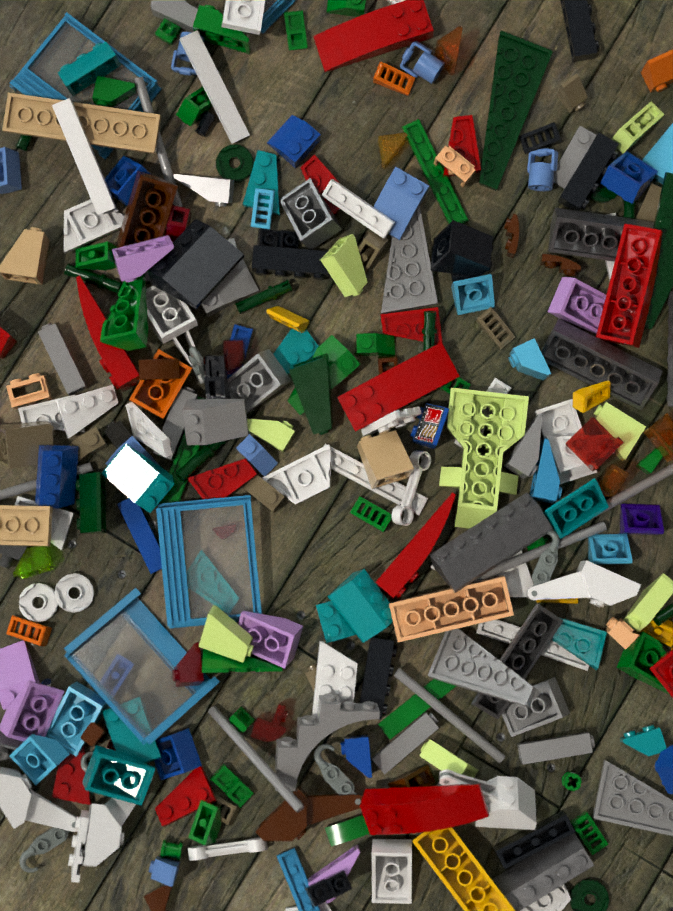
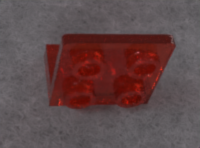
[566,417,624,472]

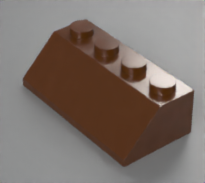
[116,171,178,248]

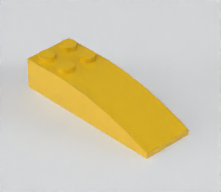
[412,827,515,911]

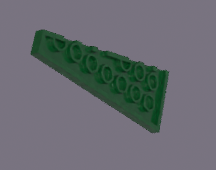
[479,31,553,191]
[644,172,673,329]

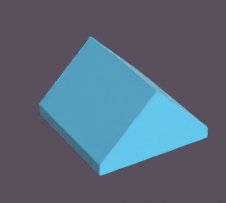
[451,274,495,315]
[588,534,633,565]

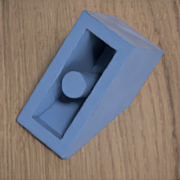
[236,434,278,476]
[149,856,180,887]

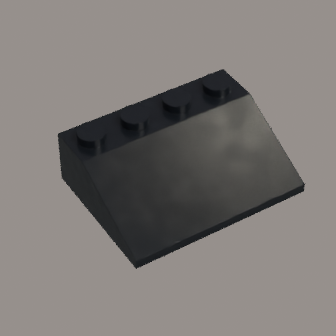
[147,219,244,309]

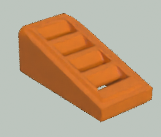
[373,61,415,96]
[6,615,52,646]

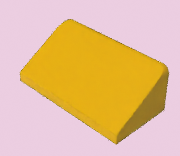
[266,306,309,333]
[639,619,673,647]

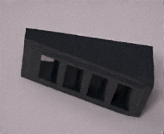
[519,122,563,154]

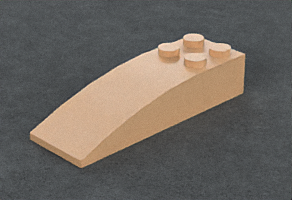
[389,575,514,642]

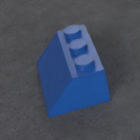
[35,445,79,509]

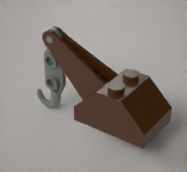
[255,744,363,841]

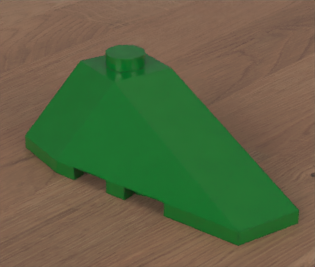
[100,273,148,351]
[287,335,360,415]
[616,632,670,695]
[202,649,283,673]

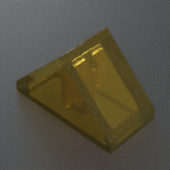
[377,133,408,169]

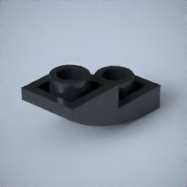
[257,228,299,249]
[305,870,352,907]

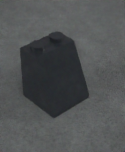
[430,220,494,277]

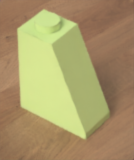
[320,234,368,297]
[593,402,646,461]
[623,573,673,633]
[199,605,254,663]
[419,739,479,778]

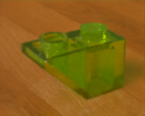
[13,546,54,580]

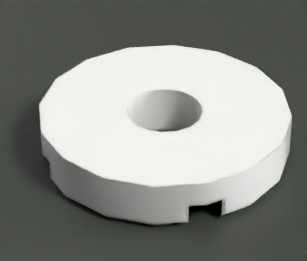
[54,573,94,613]
[19,583,58,622]

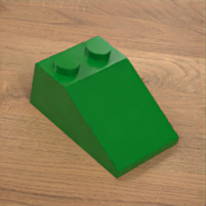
[193,5,251,55]

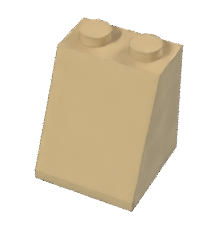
[0,227,50,285]
[357,430,414,489]

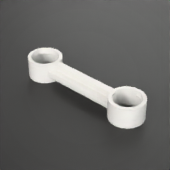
[392,450,431,526]
[187,837,268,861]

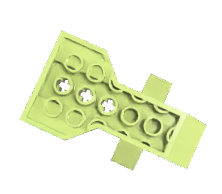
[439,388,529,529]

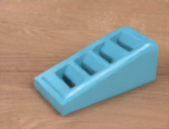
[251,188,275,230]

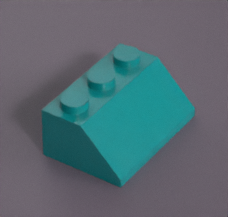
[57,42,121,96]
[544,478,609,539]
[328,569,393,643]

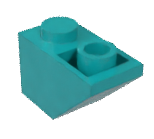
[619,725,667,757]

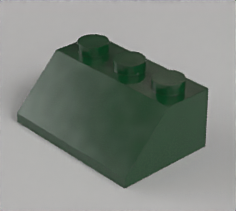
[76,472,106,534]

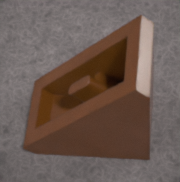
[144,884,172,911]

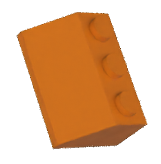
[641,50,673,93]
[129,349,192,419]

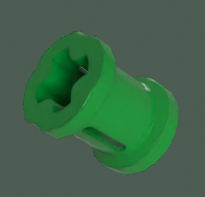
[561,772,582,791]
[160,840,183,861]

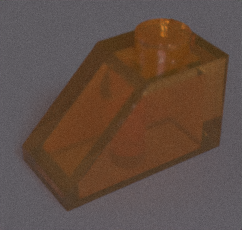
[598,464,630,498]

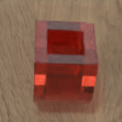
[204,340,245,374]
[250,703,288,742]

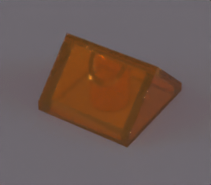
[435,26,463,76]
[643,413,673,462]

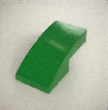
[284,10,308,51]
[210,764,254,808]
[325,814,370,847]

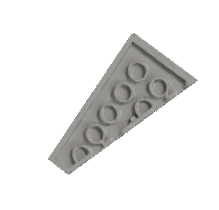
[381,206,438,314]
[428,629,537,708]
[592,759,673,836]

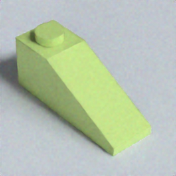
[611,101,665,154]
[247,419,295,452]

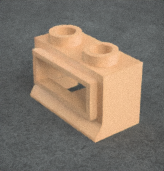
[433,145,476,187]
[6,373,52,410]
[605,616,639,650]

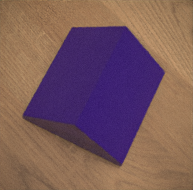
[620,504,664,535]

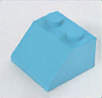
[508,338,551,380]
[10,734,70,785]

